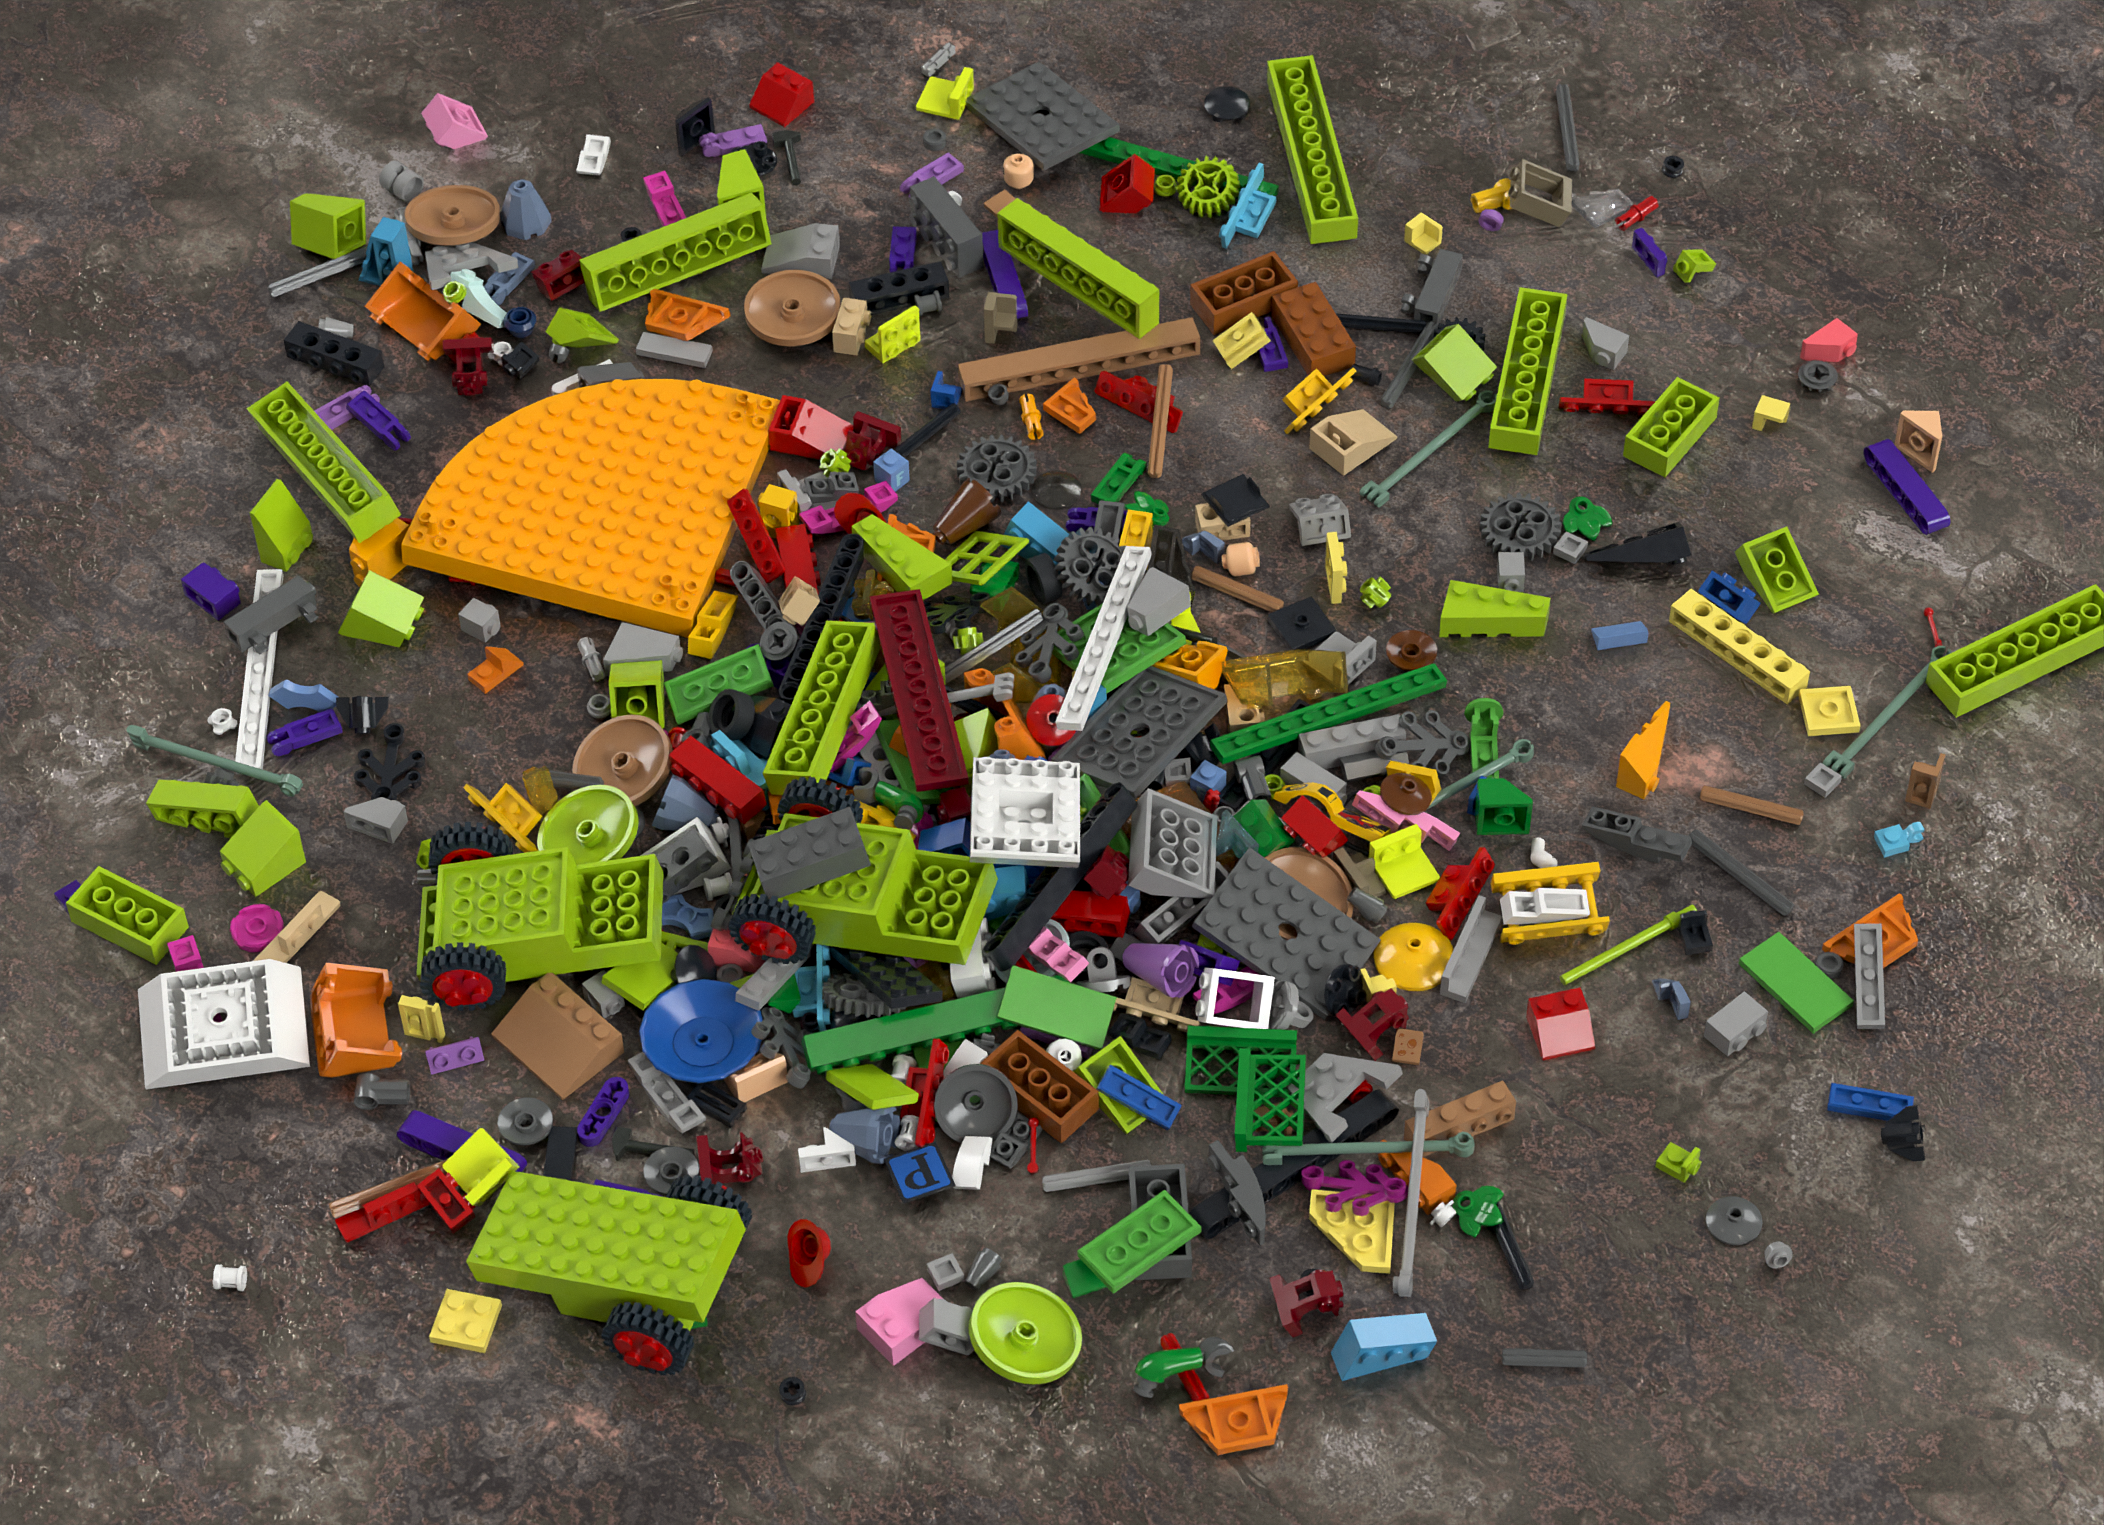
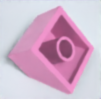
[421,93,488,149]

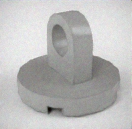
[1076,947,1131,993]
[1268,980,1314,1030]

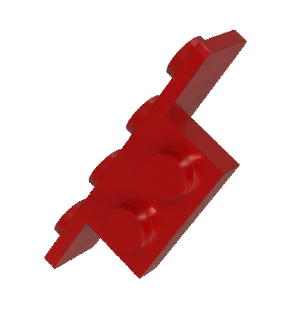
[1095,371,1183,433]
[1558,378,1656,415]
[727,489,786,584]
[1426,847,1495,940]
[900,1039,949,1147]
[335,1182,430,1242]

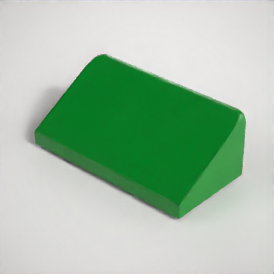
[768,973,801,1014]
[1062,1259,1106,1298]

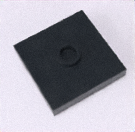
[1267,596,1337,655]

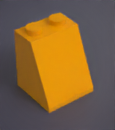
[349,518,409,587]

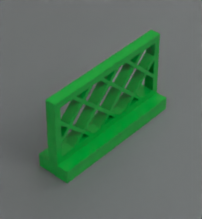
[1185,1026,1297,1097]
[1235,1048,1306,1152]

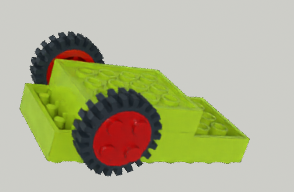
[728,777,998,965]
[416,822,664,1011]
[466,1171,752,1376]

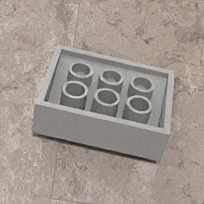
[1128,788,1217,898]

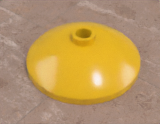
[1374,923,1454,991]

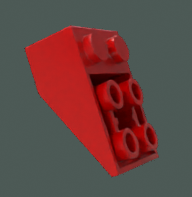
[768,395,854,460]

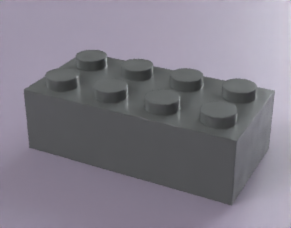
[908,176,984,278]
[748,807,871,899]
[1129,1164,1192,1280]

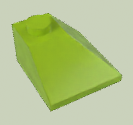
[545,307,619,348]

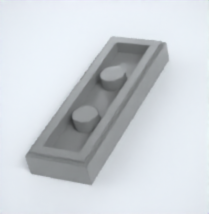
[636,332,713,368]

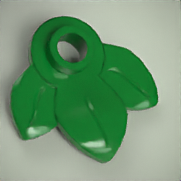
[1124,491,1169,529]
[1563,496,1612,541]
[1452,1186,1504,1238]

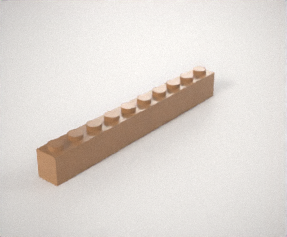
[958,317,1200,402]

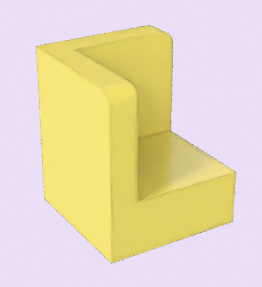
[1404,212,1442,255]
[1752,395,1790,431]
[1360,968,1397,1003]

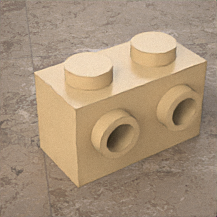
[832,298,871,355]

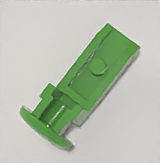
[1464,698,1503,778]

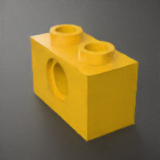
[757,484,799,538]

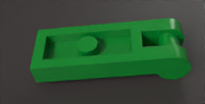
[1091,452,1147,504]

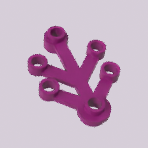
[1302,1160,1408,1216]

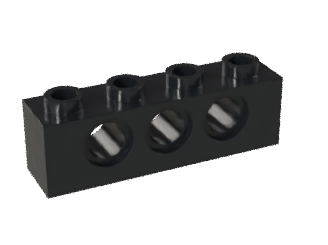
[849,261,950,315]
[283,321,385,386]

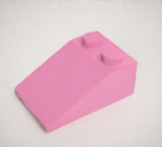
[855,1278,943,1366]

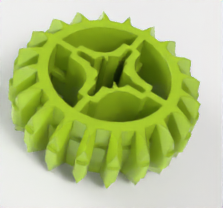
[1176,156,1240,219]

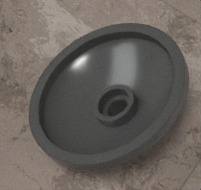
[934,1064,1017,1143]

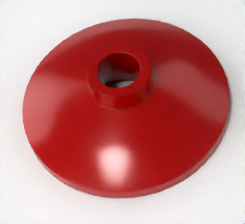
[1026,694,1076,746]

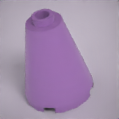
[1123,943,1199,998]

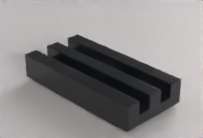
[686,1082,747,1128]

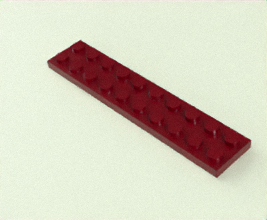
[870,589,969,792]

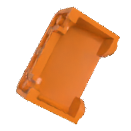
[365,261,481,361]
[964,668,1046,760]
[310,963,402,1078]

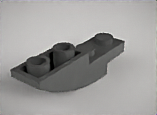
[1582,806,1692,864]
[1207,1140,1266,1246]

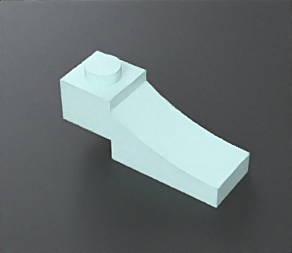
[450,269,507,328]

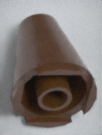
[932,478,1002,545]

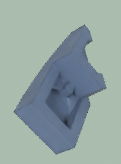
[1178,531,1225,564]
[1652,978,1691,1020]

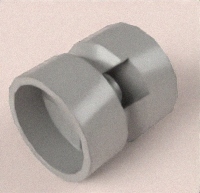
[379,160,424,203]

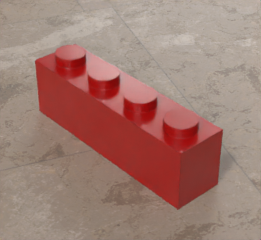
[775,524,821,594]
[668,735,767,824]
[1029,885,1130,938]

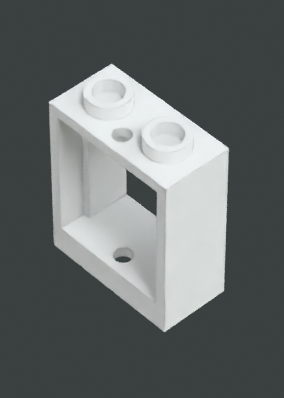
[1196,968,1275,1029]

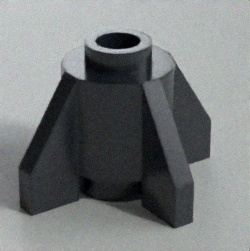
[336,696,389,734]
[1179,723,1220,769]
[1881,1105,1926,1162]

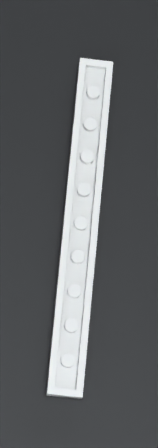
[1056,546,1152,731]
[235,569,284,774]

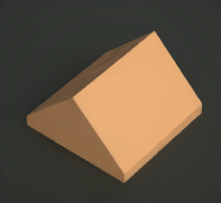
[1894,411,1942,473]
[724,1053,788,1102]

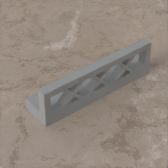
[1440,895,1503,1003]

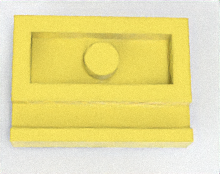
[1213,312,1271,369]
[398,995,445,1043]

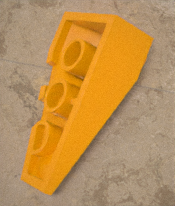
[1151,641,1228,689]
[1616,701,1671,800]

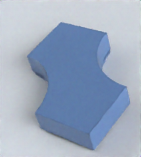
[268,680,338,712]
[662,894,713,940]

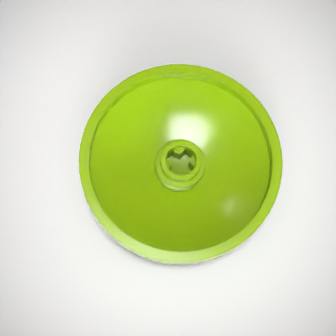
[537,785,639,865]
[969,1282,1082,1384]

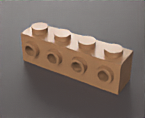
[1404,1080,1516,1157]

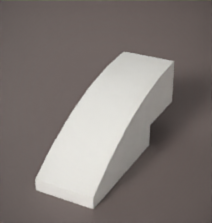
[1500,888,1590,924]

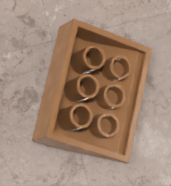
[491,973,624,1101]

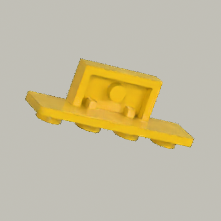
[1282,368,1356,434]
[463,783,543,853]

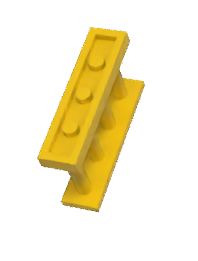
[1490,862,1610,945]

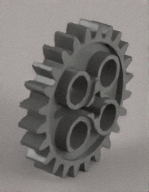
[957,435,1037,502]
[1479,492,1561,561]
[1054,527,1126,606]
[822,973,906,1017]

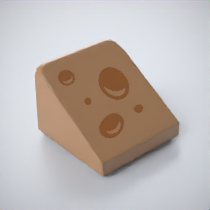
[1392,1028,1424,1065]

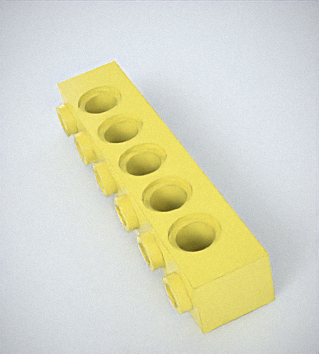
[1669,589,1810,705]

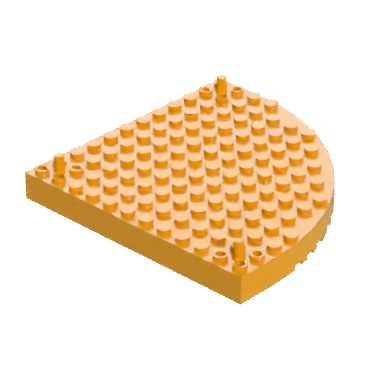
[401,379,780,638]

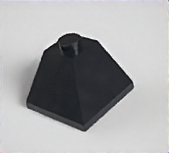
[675,97,715,157]

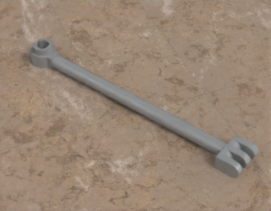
[849,673,1014,725]
[1393,1089,1430,1297]

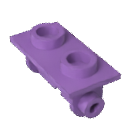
[425,1036,484,1075]

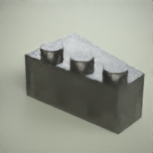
[1144,525,1196,607]

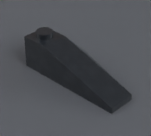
[1584,522,1692,565]
[728,695,791,761]

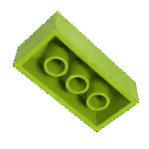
[1623,377,1720,477]
[66,866,189,965]

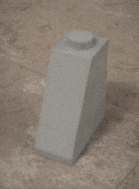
[1127,567,1191,636]
[603,622,683,677]

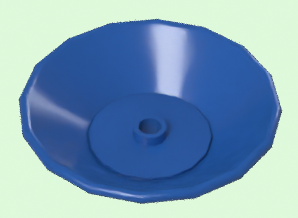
[639,979,763,1083]

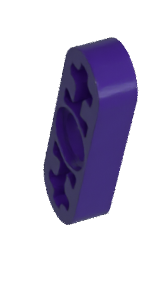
[577,1077,629,1147]

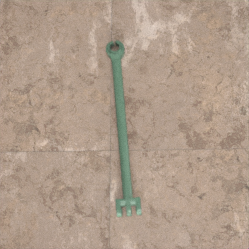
[1359,390,1497,508]
[1822,646,1952,779]
[126,725,303,797]
[1365,739,1534,845]
[1262,1132,1475,1165]

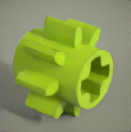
[819,448,851,478]
[1360,577,1391,609]
[953,627,984,655]

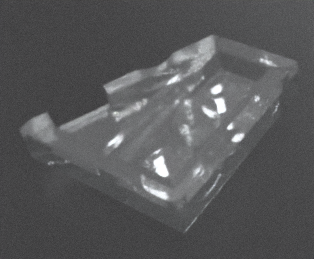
[1572,189,1634,228]

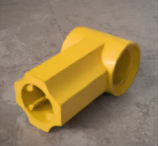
[1471,178,1513,213]

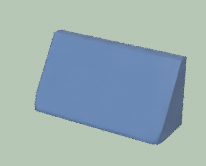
[1591,621,1648,650]

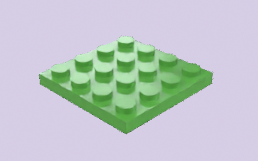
[1052,603,1186,694]

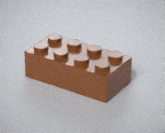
[1190,251,1298,335]
[1271,282,1356,376]
[980,1030,1099,1144]

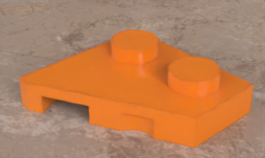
[1043,378,1096,434]

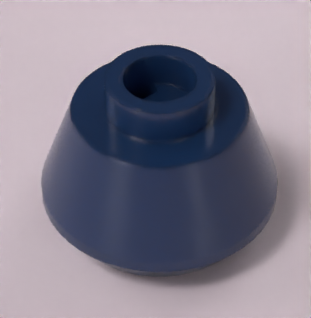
[504,307,537,338]

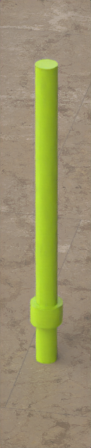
[1560,905,1697,985]

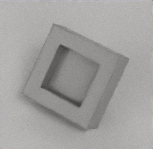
[1553,532,1588,564]
[1804,762,1842,798]
[927,1253,964,1291]

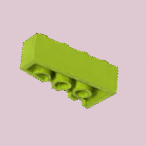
[852,514,952,600]
[1439,580,1551,637]
[146,779,259,839]

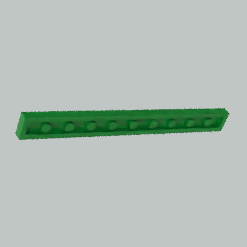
[1079,137,1279,198]
[1210,663,1447,765]

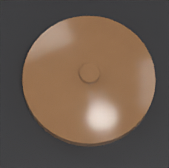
[405,185,500,245]
[744,270,841,346]
[573,715,673,806]
[1265,847,1354,940]

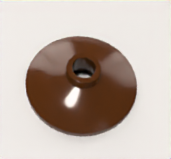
[1386,630,1437,671]
[1380,773,1432,815]

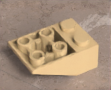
[1310,409,1397,476]

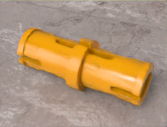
[1019,394,1044,440]

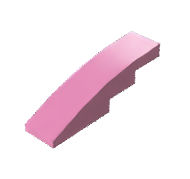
[1352,790,1460,851]
[1026,927,1089,982]

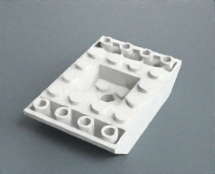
[970,757,1080,868]
[138,959,310,1089]

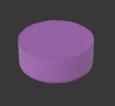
[1478,209,1504,231]

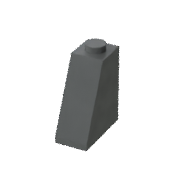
[577,362,645,388]

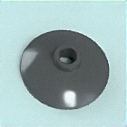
[498,1097,553,1145]
[643,1147,699,1195]
[1706,1196,1762,1246]

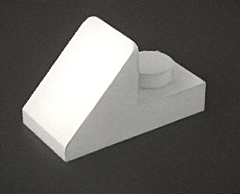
[798,1127,856,1173]

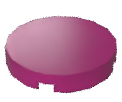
[230,904,284,952]

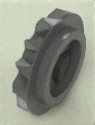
[1798,360,1838,392]
[760,622,800,662]

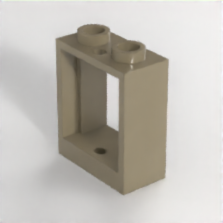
[1508,159,1572,227]

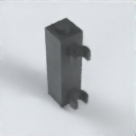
[1401,249,1463,325]
[224,575,318,655]

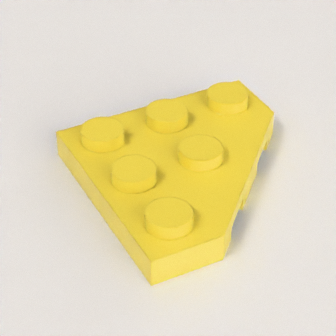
[1309,1189,1395,1274]

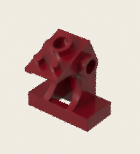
[443,337,494,396]
[843,411,902,471]
[1336,988,1409,1061]
[696,1132,764,1184]
[1269,1269,1344,1337]

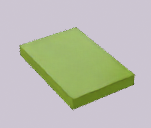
[601,942,678,1010]
[826,1064,919,1110]

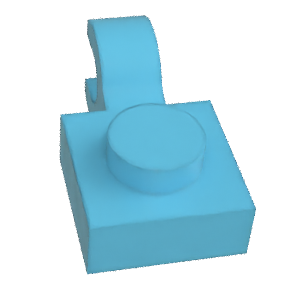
[1874,822,1924,857]

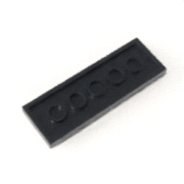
[830,946,942,1009]

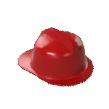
[834,493,886,534]
[787,1219,831,1287]

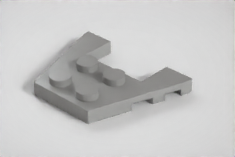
[425,242,518,290]
[1288,1053,1403,1143]

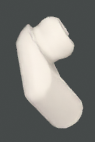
[1530,838,1558,868]

